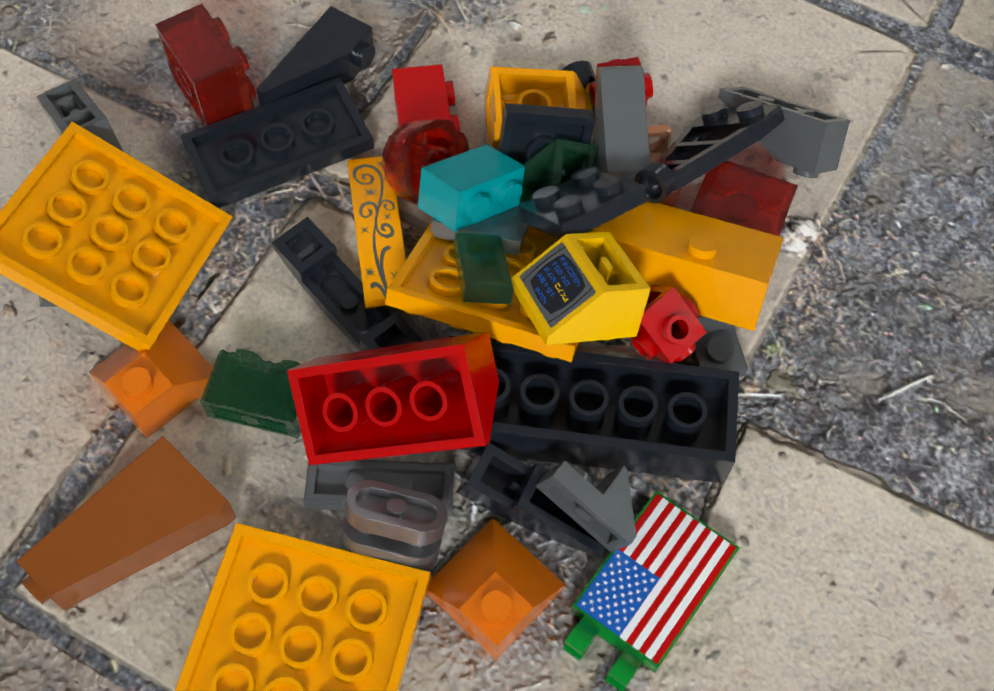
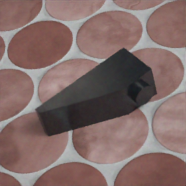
[256,6,375,106]

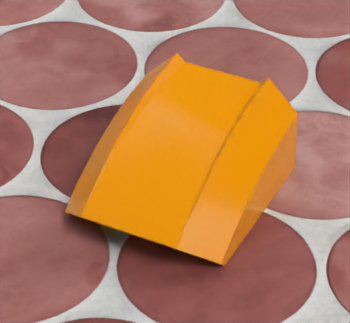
[484,66,589,150]

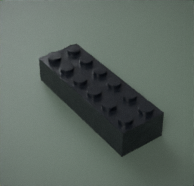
[449,335,739,484]

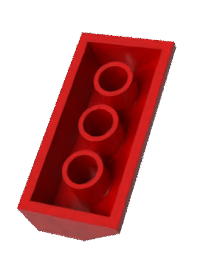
[287,332,499,465]

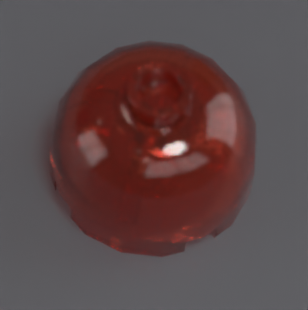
[382,117,470,206]

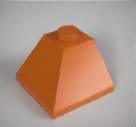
[89,321,223,438]
[427,518,566,660]

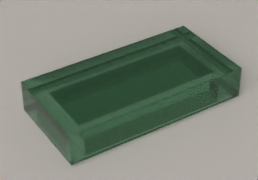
[453,232,514,305]

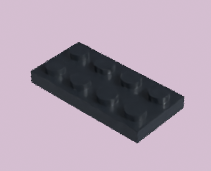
[180,77,374,208]

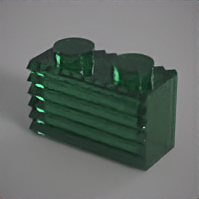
[200,349,301,438]

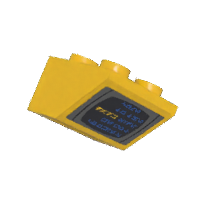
[510,232,651,345]

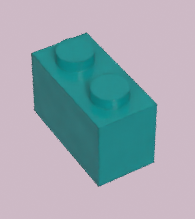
[418,144,525,232]

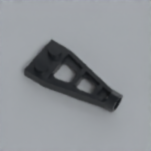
[635,101,785,203]

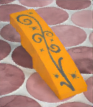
[347,155,406,308]

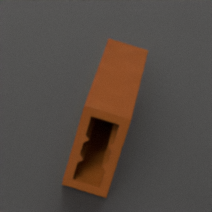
[16,436,237,610]

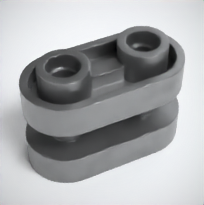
[340,480,447,571]

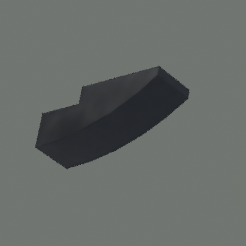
[456,443,605,557]

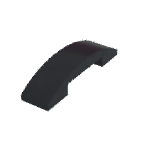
[272,216,423,351]

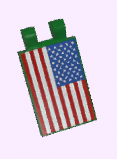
[563,491,740,691]

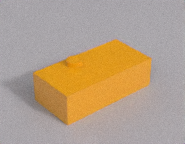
[587,201,784,331]

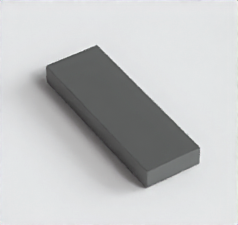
[303,460,455,516]

